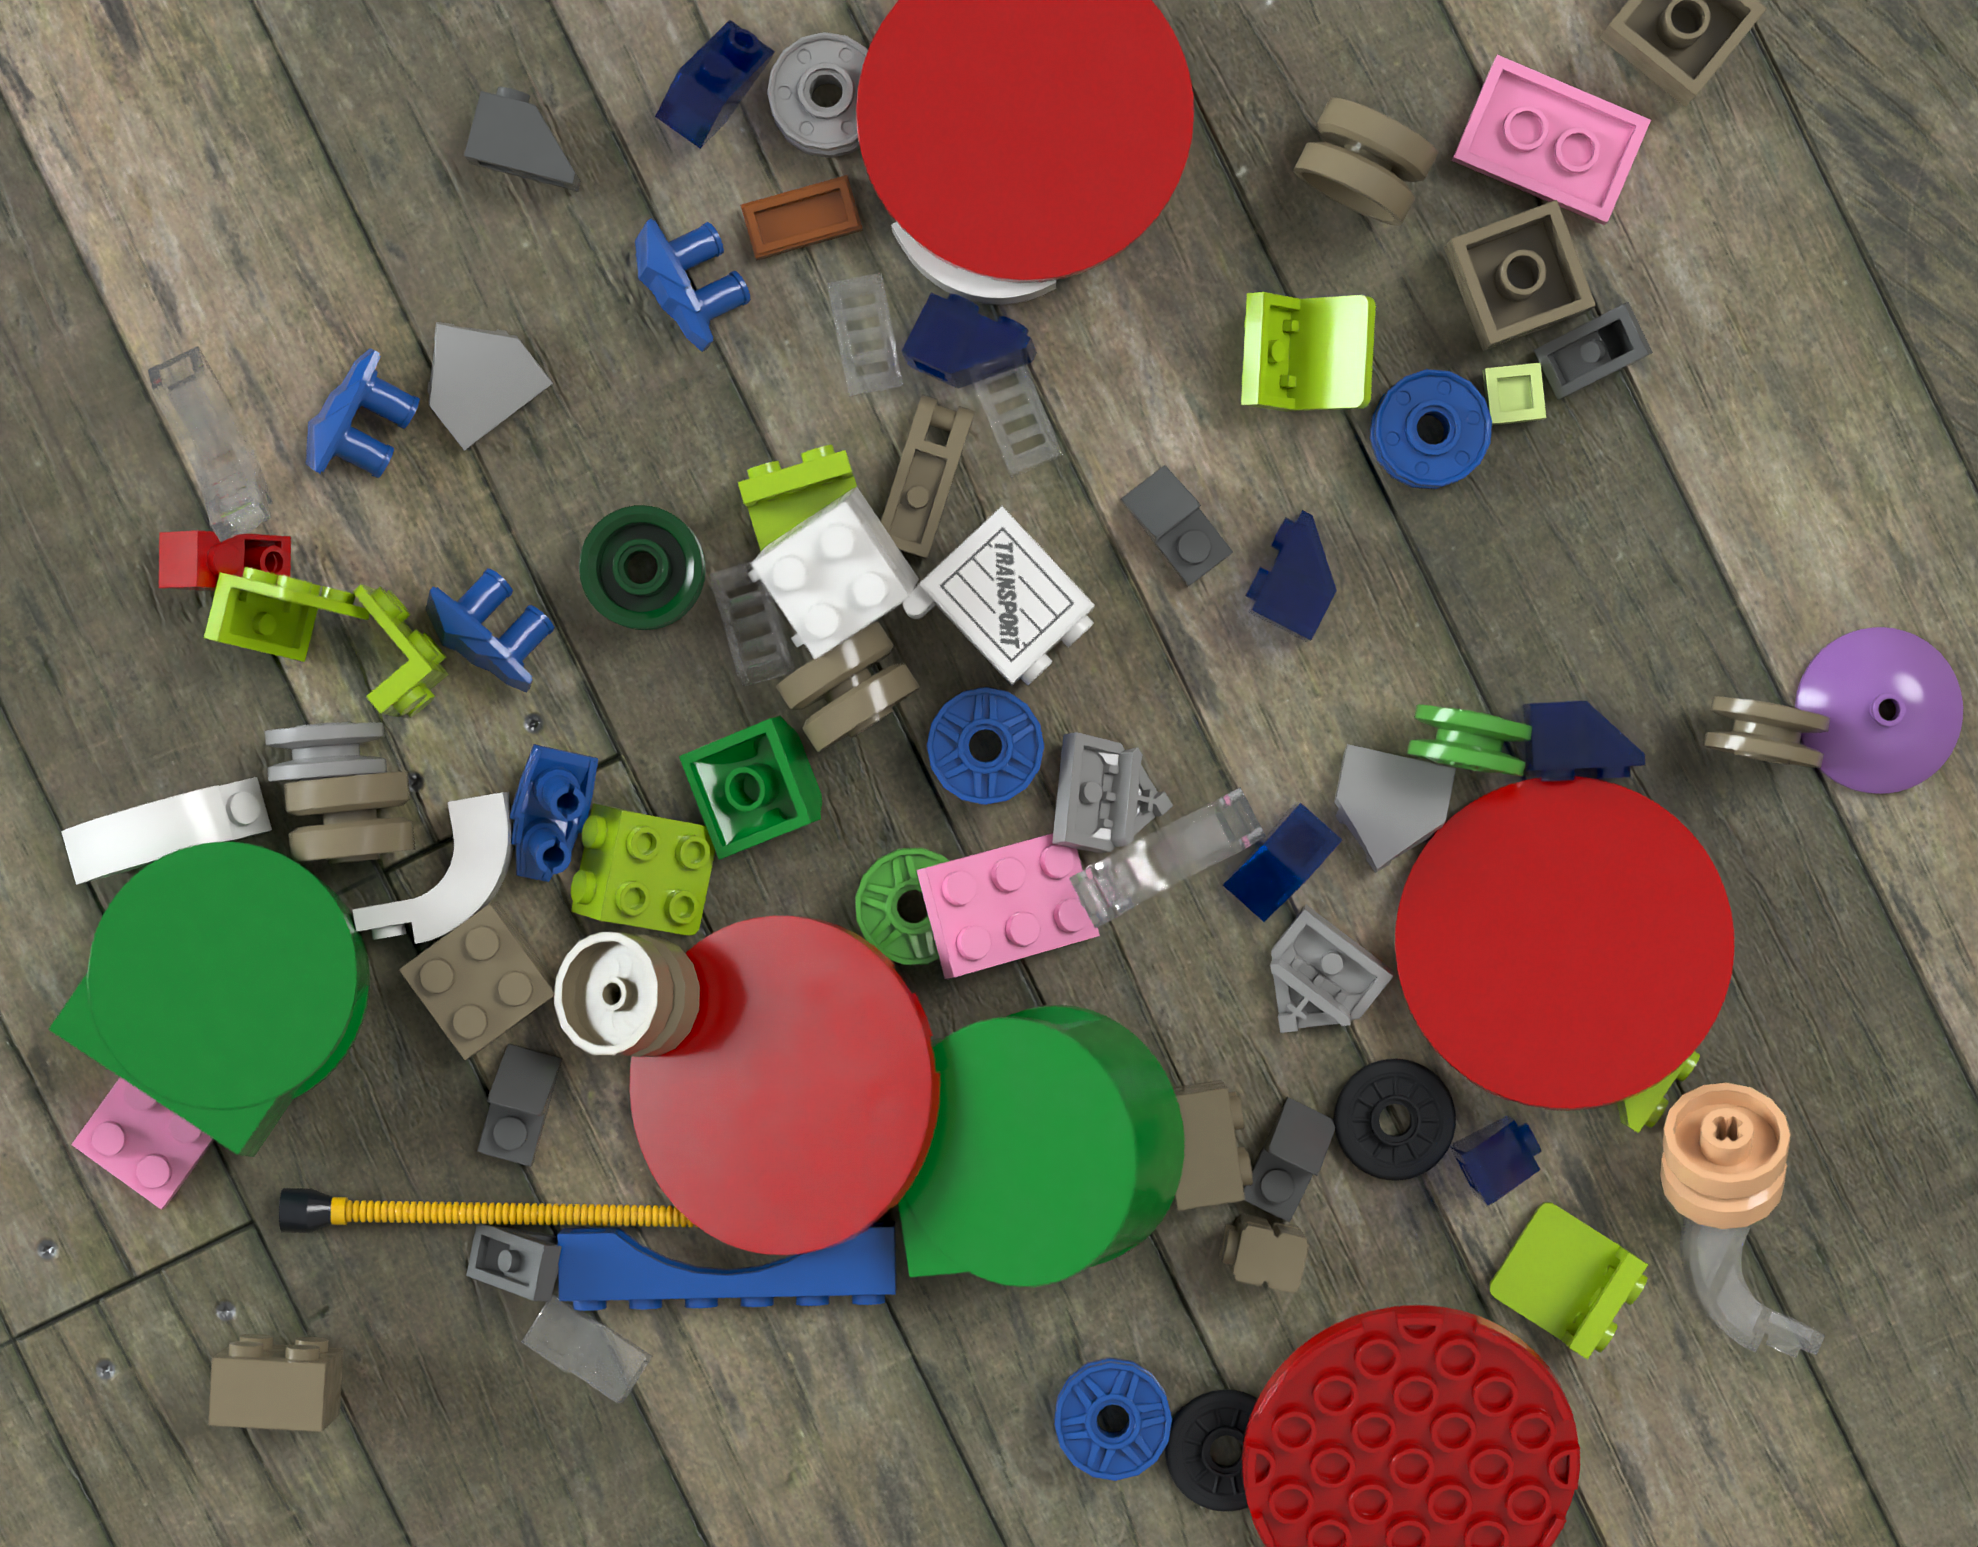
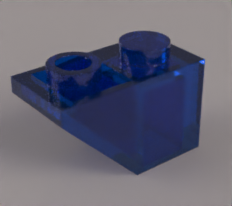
[655,20,775,149]
[901,292,1037,389]
[1245,510,1337,642]
[1523,701,1646,781]
[1222,802,1342,922]

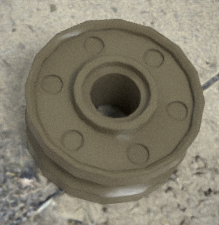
[1703,696,1830,768]

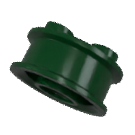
[579,505,706,630]

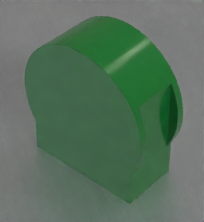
[48,842,370,1157]
[898,1005,1185,1287]

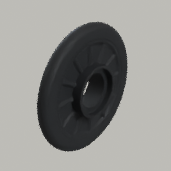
[1334,1059,1456,1181]
[1165,1389,1258,1512]

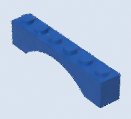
[558,1221,897,1311]

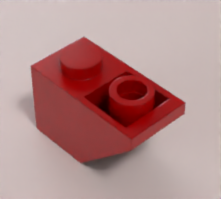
[159,530,291,591]

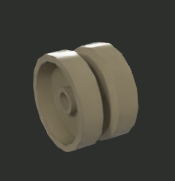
[1293,97,1439,226]
[776,621,920,753]
[284,771,416,864]
[554,932,700,1057]

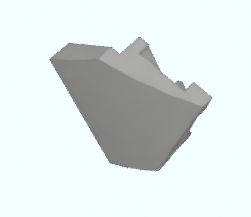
[427,322,553,451]
[1052,732,1173,853]
[1334,744,1456,873]
[1270,905,1394,1033]

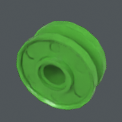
[1407,704,1532,776]
[855,847,949,965]

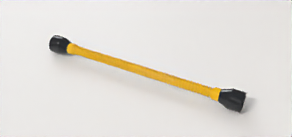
[279,1188,699,1233]

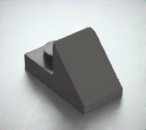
[1534,302,1653,400]
[1121,465,1233,587]
[477,1043,562,1167]
[1243,1097,1336,1222]
[466,1222,561,1302]

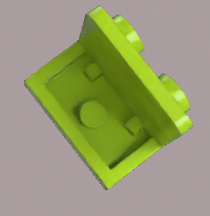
[1241,292,1376,412]
[738,445,857,551]
[204,567,370,662]
[353,584,449,718]
[571,803,715,936]
[1489,1202,1648,1360]

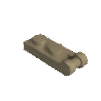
[881,394,975,559]

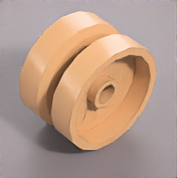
[1660,1083,1790,1229]

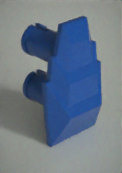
[635,219,751,352]
[306,348,420,478]
[426,568,555,692]
[509,744,598,882]

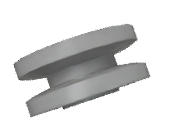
[767,32,868,158]
[265,722,387,782]

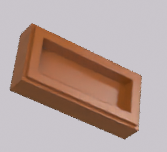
[741,175,863,261]

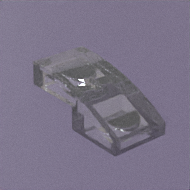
[522,1295,652,1403]

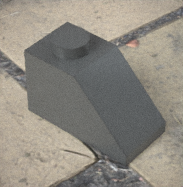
[464,87,581,192]

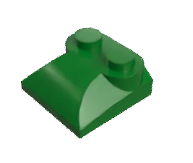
[679,715,822,860]

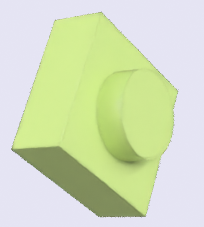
[1483,363,1546,425]

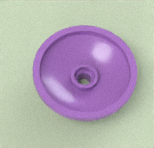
[1795,627,1963,794]

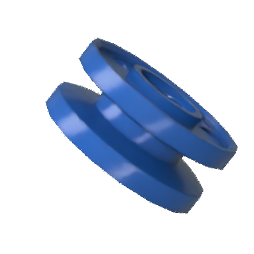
[1370,369,1492,489]
[927,687,1044,805]
[1054,1357,1172,1481]

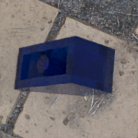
[1450,1115,1542,1206]

